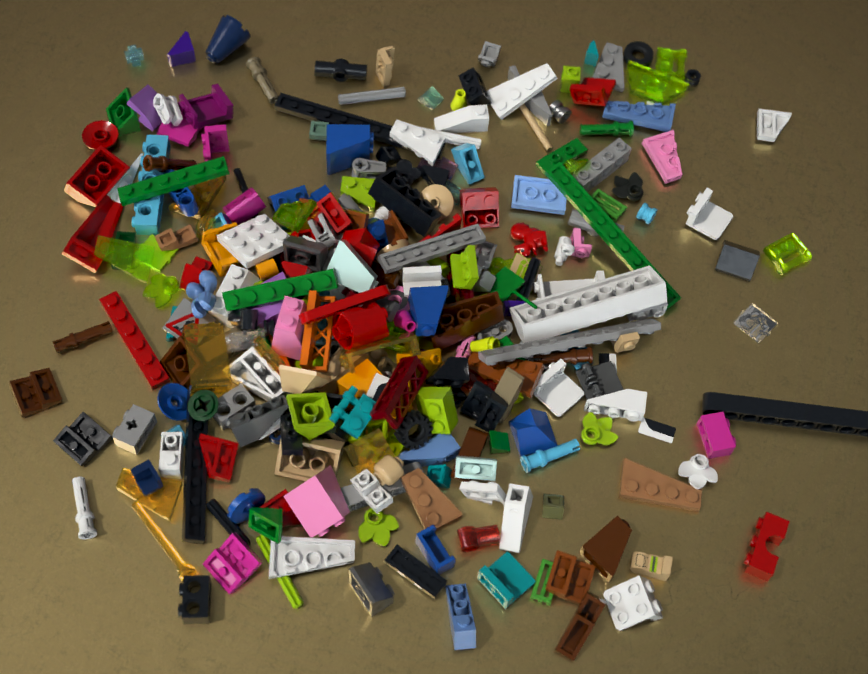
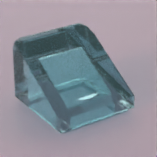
[417,86,443,110]
[445,181,461,206]

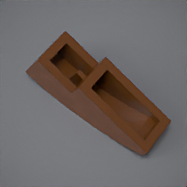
[555,590,606,661]

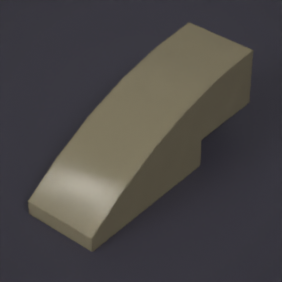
[494,367,525,423]

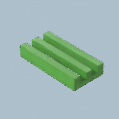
[591,189,627,222]
[530,559,554,606]

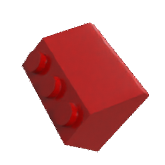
[64,145,130,207]

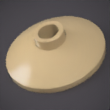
[420,184,454,220]

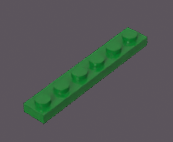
[117,156,229,206]
[222,268,339,311]

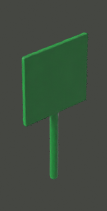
[489,267,537,309]

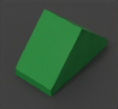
[248,507,283,544]

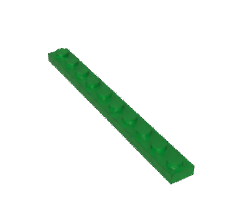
[545,162,681,311]

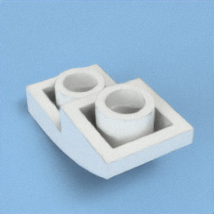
[350,468,393,514]

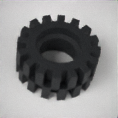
[393,410,433,450]

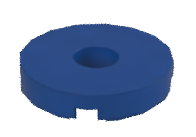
[227,488,266,523]

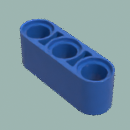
[162,170,199,217]

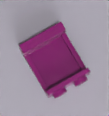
[177,84,233,129]

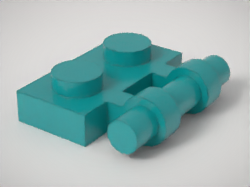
[329,386,376,439]

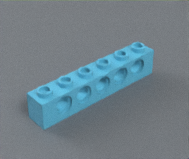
[132,135,171,235]

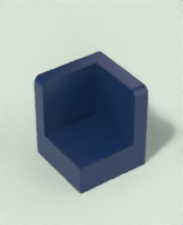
[130,459,163,496]

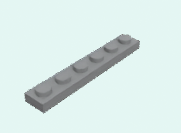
[378,224,486,274]

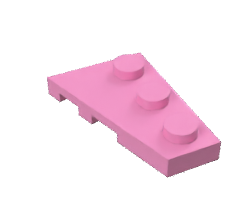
[642,130,682,184]

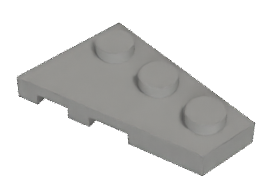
[592,42,624,93]

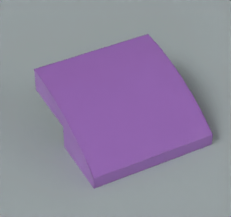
[127,85,162,132]

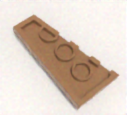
[619,458,702,512]

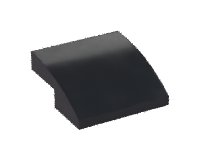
[460,380,508,433]
[53,412,113,466]

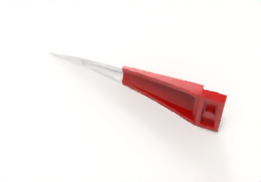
[61,153,143,273]

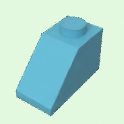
[451,143,485,184]

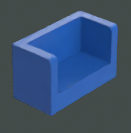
[415,525,456,575]

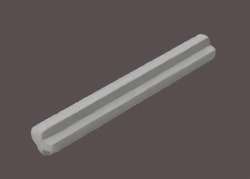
[338,87,406,105]

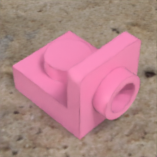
[570,228,592,258]

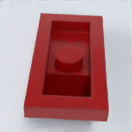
[179,256,214,292]

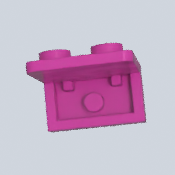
[201,124,230,162]

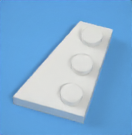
[390,119,446,166]

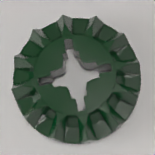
[188,390,220,422]

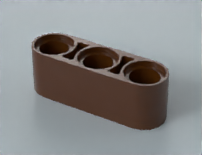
[450,427,489,482]

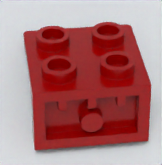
[569,77,616,106]

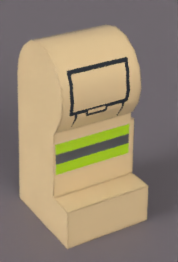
[630,552,673,581]

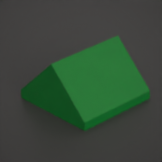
[106,87,141,136]

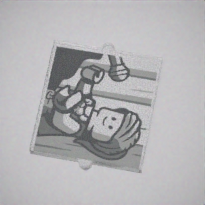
[733,303,778,343]

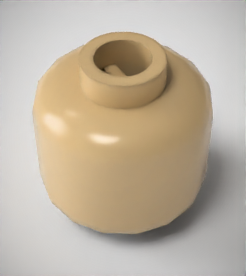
[373,455,404,486]

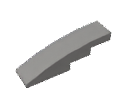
[507,65,552,126]

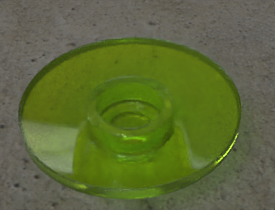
[564,158,589,175]

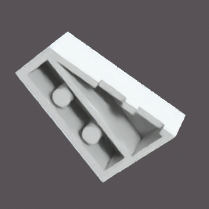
[222,346,293,401]

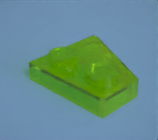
[271,199,317,233]

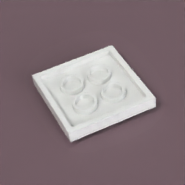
[217,213,290,269]

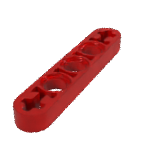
[298,284,391,325]

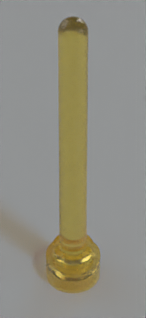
[132,502,197,582]

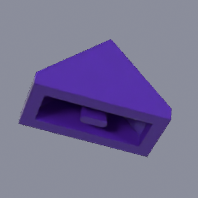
[167,31,196,67]

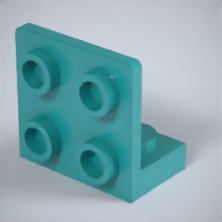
[477,552,535,609]

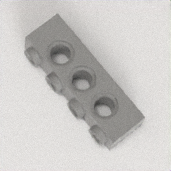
[572,138,632,192]

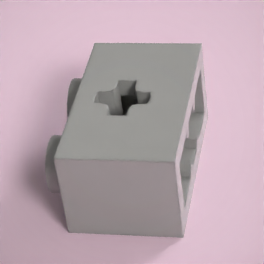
[113,404,157,455]

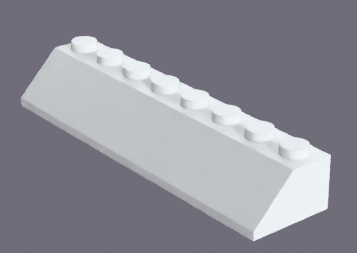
[509,265,667,343]

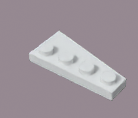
[487,63,558,120]
[268,536,355,579]

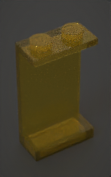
[181,322,232,396]
[339,332,421,373]

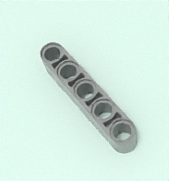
[340,462,425,512]

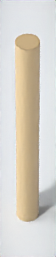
[519,103,553,152]

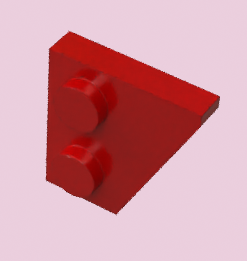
[199,433,239,483]

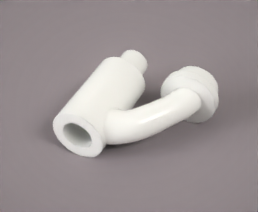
[554,236,575,266]

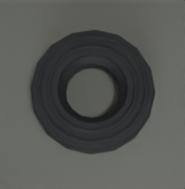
[623,41,654,69]

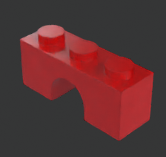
[743,512,790,582]

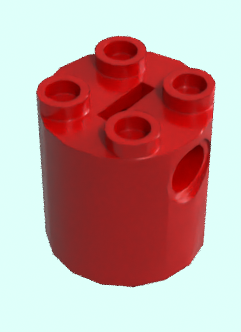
[332,302,389,350]

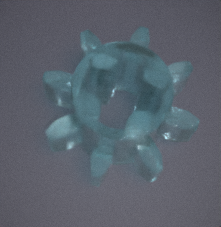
[124,45,144,67]

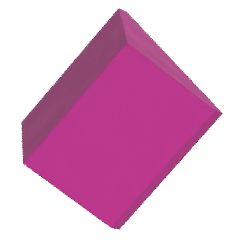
[222,187,266,225]

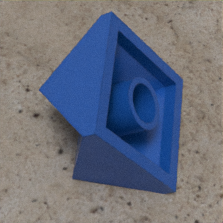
[509,408,558,457]

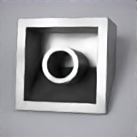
[283,235,328,272]
[349,562,395,617]

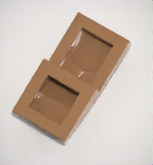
[154,225,199,251]

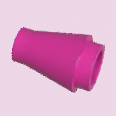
[393,310,416,332]

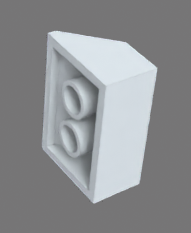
[208,264,260,333]

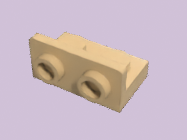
[376,46,395,88]

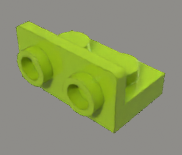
[450,245,479,290]

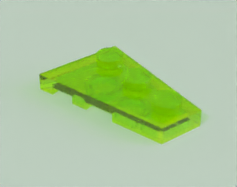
[94,235,155,284]

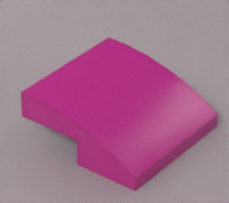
[157,112,203,147]
[203,533,263,594]

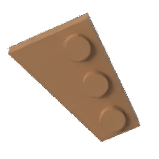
[400,468,463,529]

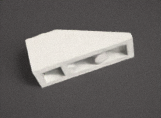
[434,105,489,133]

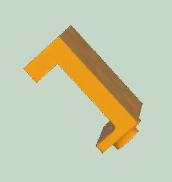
[201,222,255,277]

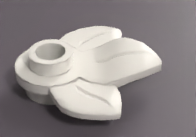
[678,454,718,489]

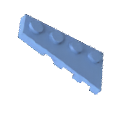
[602,101,676,132]

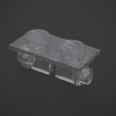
[224,327,267,353]

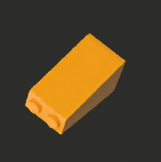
[337,358,414,432]

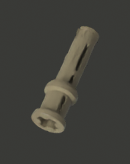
[246,57,279,104]

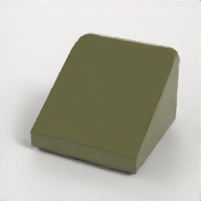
[542,494,564,520]

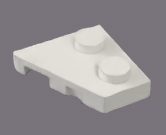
[757,109,792,142]
[459,480,507,506]

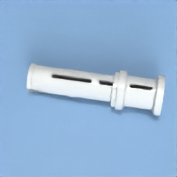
[72,477,97,540]

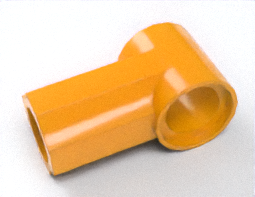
[255,258,279,281]

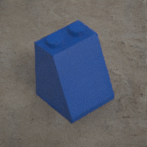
[326,124,374,175]

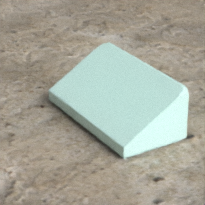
[455,456,497,481]

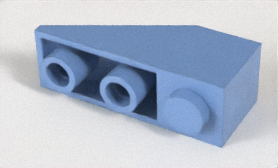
[398,434,461,467]
[445,583,476,650]

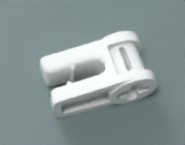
[153,93,183,126]

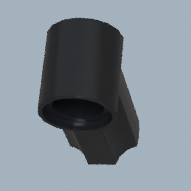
[228,309,258,330]

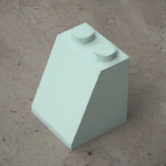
[326,240,379,293]

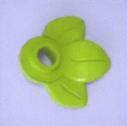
[581,412,618,446]
[358,508,399,547]

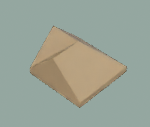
[279,365,331,394]

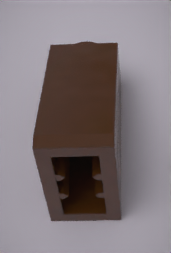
[579,515,632,583]

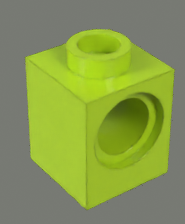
[560,66,581,93]

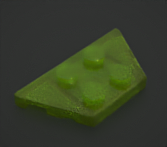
[627,60,689,105]

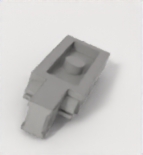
[476,241,497,276]

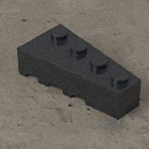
[368,166,442,237]

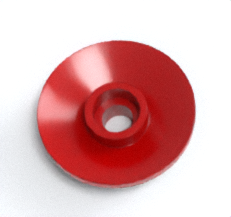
[82,120,119,150]

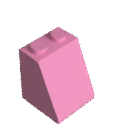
[270,296,307,360]
[284,466,350,538]

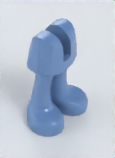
[186,270,217,319]

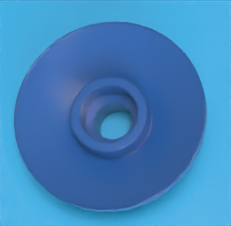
[157,383,188,421]

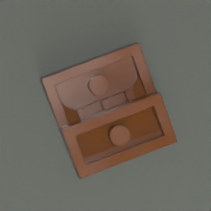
[545,550,596,605]

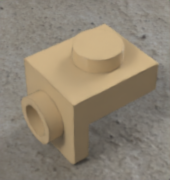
[611,332,640,353]

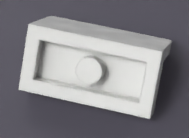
[402,265,442,297]

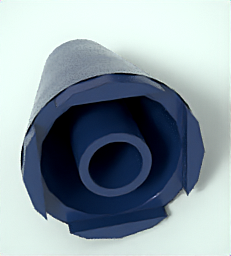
[205,15,251,63]

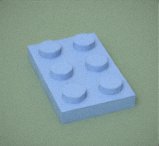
[511,175,566,215]

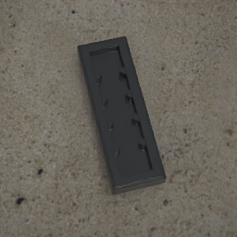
[280,408,303,455]
[384,545,447,599]

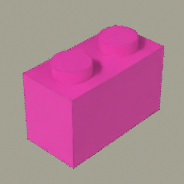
[697,412,736,459]

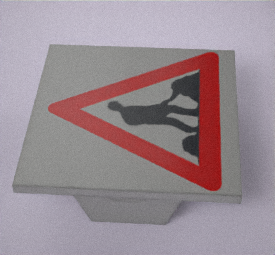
[162,298,216,350]

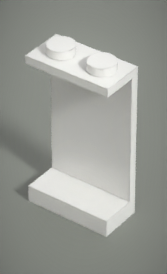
[533,270,605,300]

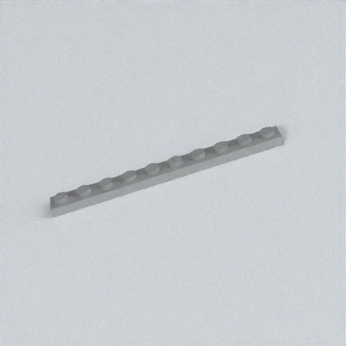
[478,318,661,365]

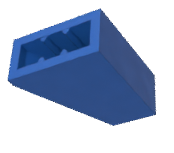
[408,285,449,337]

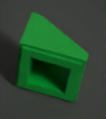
[488,430,510,454]

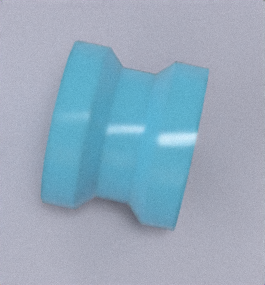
[636,203,658,225]

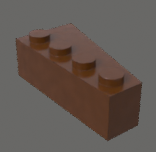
[430,291,505,350]

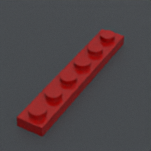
[99,291,170,390]

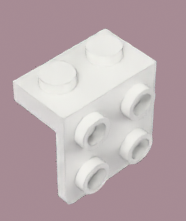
[686,188,733,240]
[533,359,584,417]
[603,575,663,631]

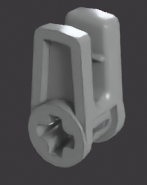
[352,158,386,179]
[307,213,340,248]

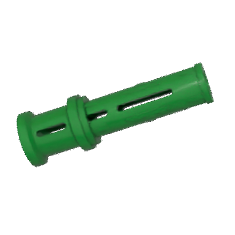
[580,121,634,137]

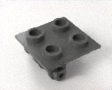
[575,361,624,399]

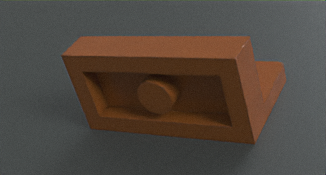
[384,210,408,246]

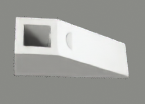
[584,389,647,422]
[499,484,533,553]

